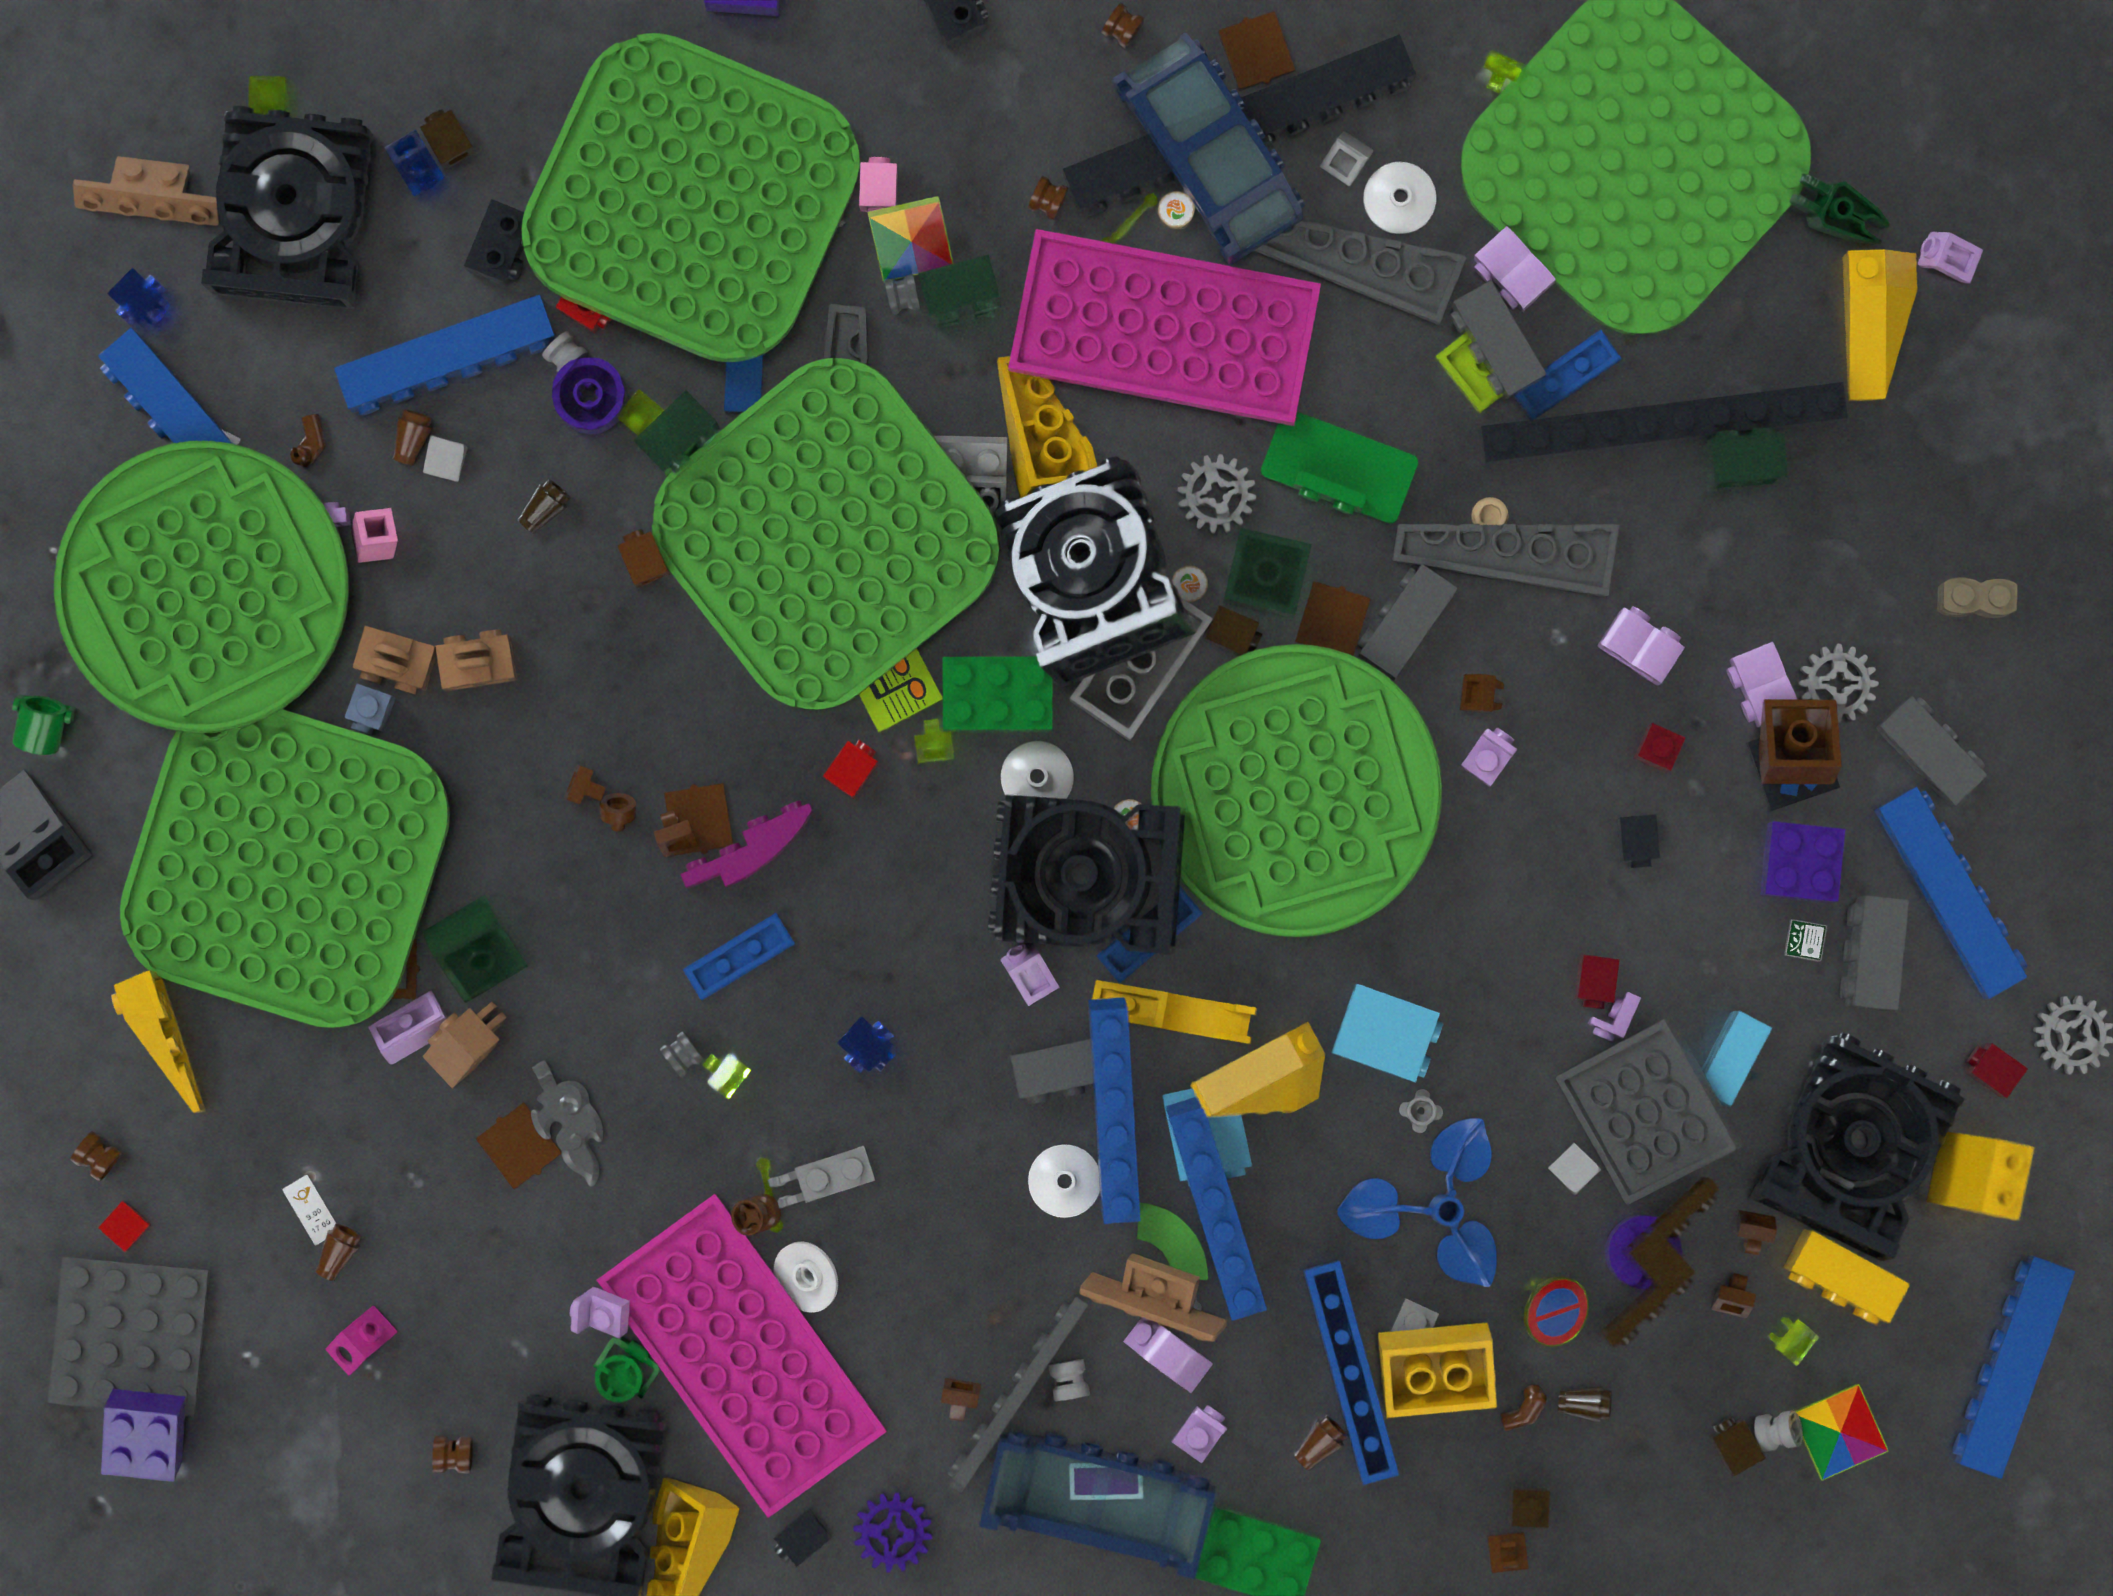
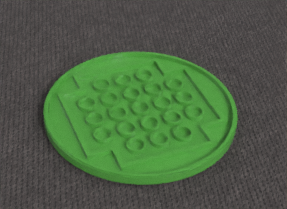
[54,441,349,733]
[1151,644,1443,937]

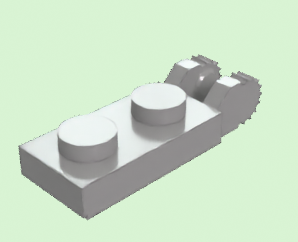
[768,1146,875,1208]

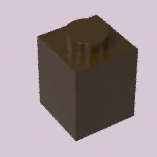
[420,109,476,170]
[1204,605,1263,656]
[1709,1416,1766,1476]
[1508,1486,1550,1528]

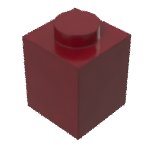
[1633,723,1686,773]
[1575,955,1620,1010]
[1966,1043,2028,1098]

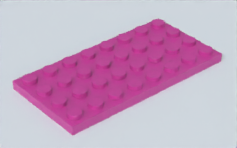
[1008,229,1321,426]
[597,1193,887,1518]

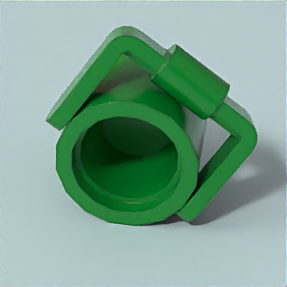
[12,694,76,755]
[593,1336,661,1402]

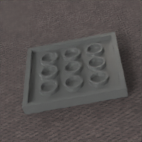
[1555,1016,1744,1205]
[48,1257,210,1417]

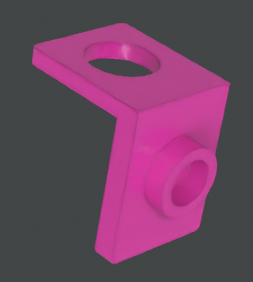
[325,1306,397,1376]

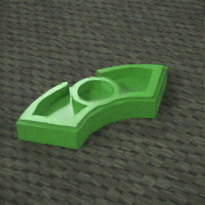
[1137,1202,1208,1280]

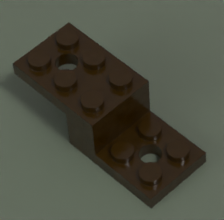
[1597,1177,1720,1348]

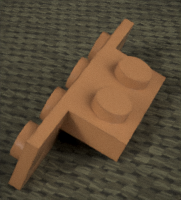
[73,156,220,226]
[1079,1253,1227,1342]

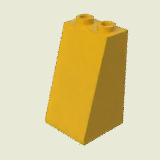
[1926,1132,2034,1220]

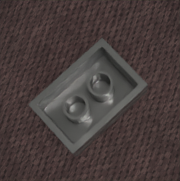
[1840,896,1909,1011]

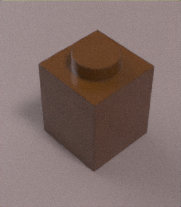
[617,529,670,588]

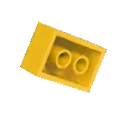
[1783,1229,1910,1325]
[1378,1323,1497,1418]

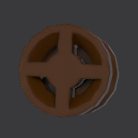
[1101,2,1145,49]
[1028,176,1069,220]

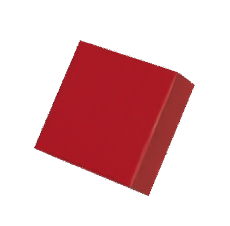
[98,1200,151,1252]

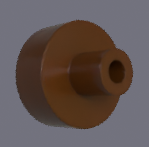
[599,793,636,831]

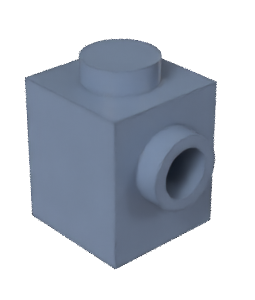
[344,683,396,735]

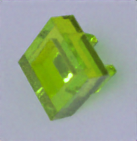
[1483,49,1524,93]
[248,76,287,114]
[617,389,667,441]
[914,719,954,763]
[702,1054,751,1099]
[1769,1317,1819,1366]

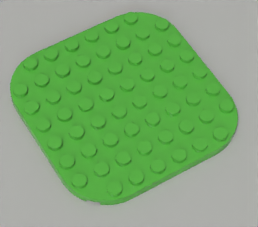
[1461,0,1811,335]
[522,33,860,362]
[652,358,1000,710]
[120,709,450,1028]

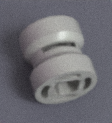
[1048,1359,1090,1401]
[1754,1410,1803,1452]

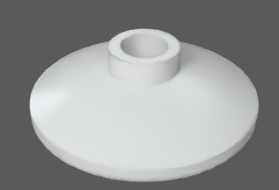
[1364,162,1436,234]
[1001,741,1073,799]
[1028,1144,1100,1218]
[774,1242,838,1312]

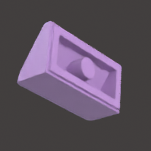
[368,990,447,1064]

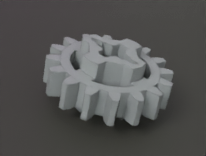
[1177,454,1256,534]
[1797,644,1879,724]
[2033,996,2113,1075]

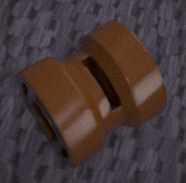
[70,1131,122,1182]
[731,1194,781,1236]
[432,1436,473,1474]

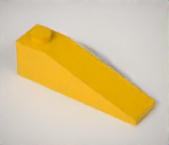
[1843,249,1917,401]
[997,356,1098,498]
[111,970,206,1113]
[1190,1022,1325,1117]
[647,1478,740,1596]

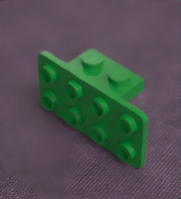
[1261,412,1418,524]

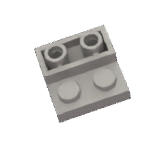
[934,436,1007,515]

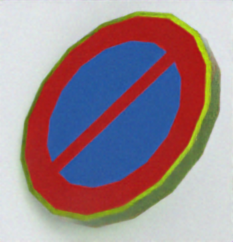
[1524,1276,1589,1347]

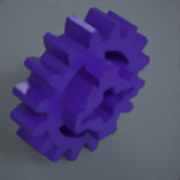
[853,1492,933,1573]

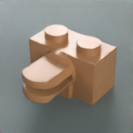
[352,626,437,694]
[435,629,517,691]
[423,1001,508,1088]

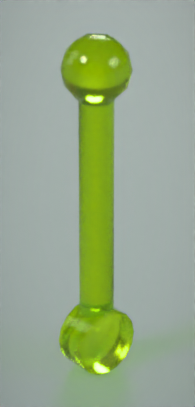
[1101,193,1158,244]
[756,1157,783,1233]

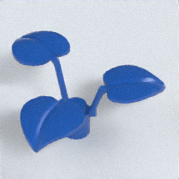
[1337,1118,1497,1287]

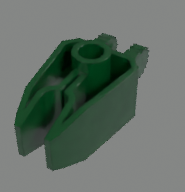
[1789,174,1890,244]

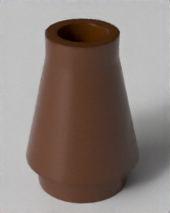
[393,409,433,465]
[315,1224,361,1281]
[1294,1416,1348,1471]

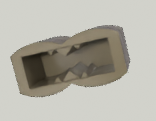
[1937,577,2017,618]

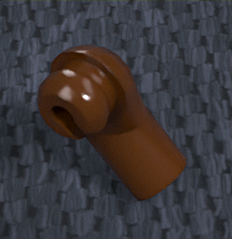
[290,414,325,467]
[1500,1384,1547,1431]

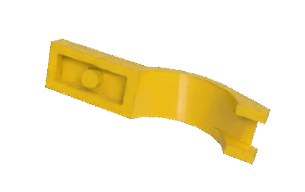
[1092,980,1257,1044]

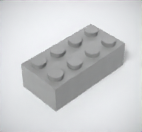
[1070,597,1213,742]

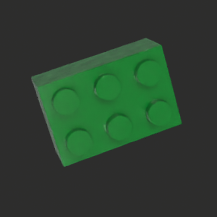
[943,656,1053,733]
[1195,1504,1321,1596]

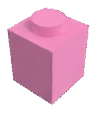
[859,157,898,211]
[351,508,398,563]

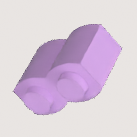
[1474,226,1556,312]
[1597,606,1685,686]
[1727,642,1797,728]

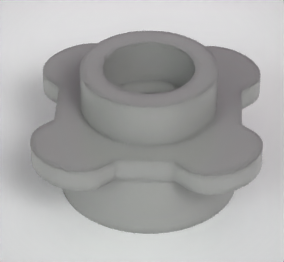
[1399,1089,1443,1133]

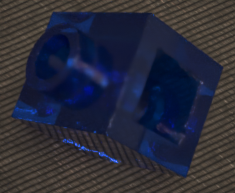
[385,129,445,196]
[107,267,169,328]
[837,1016,895,1073]

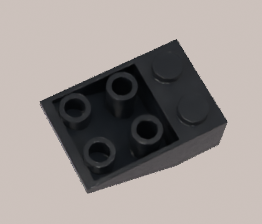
[0,769,92,900]

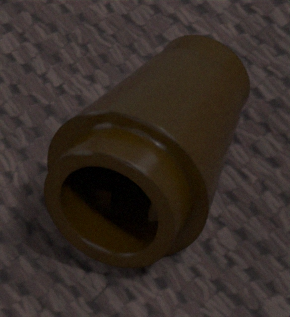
[518,479,570,534]
[1558,1386,1612,1423]

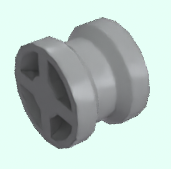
[542,331,588,372]

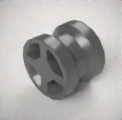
[885,274,920,315]
[660,1031,704,1077]

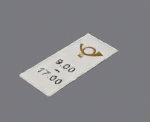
[282,1175,336,1246]

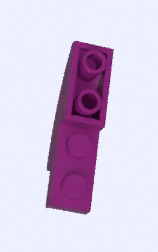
[680,800,813,889]

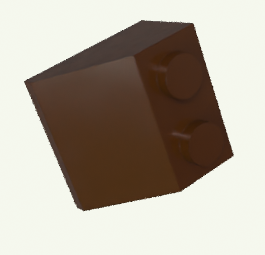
[1759,699,1842,784]

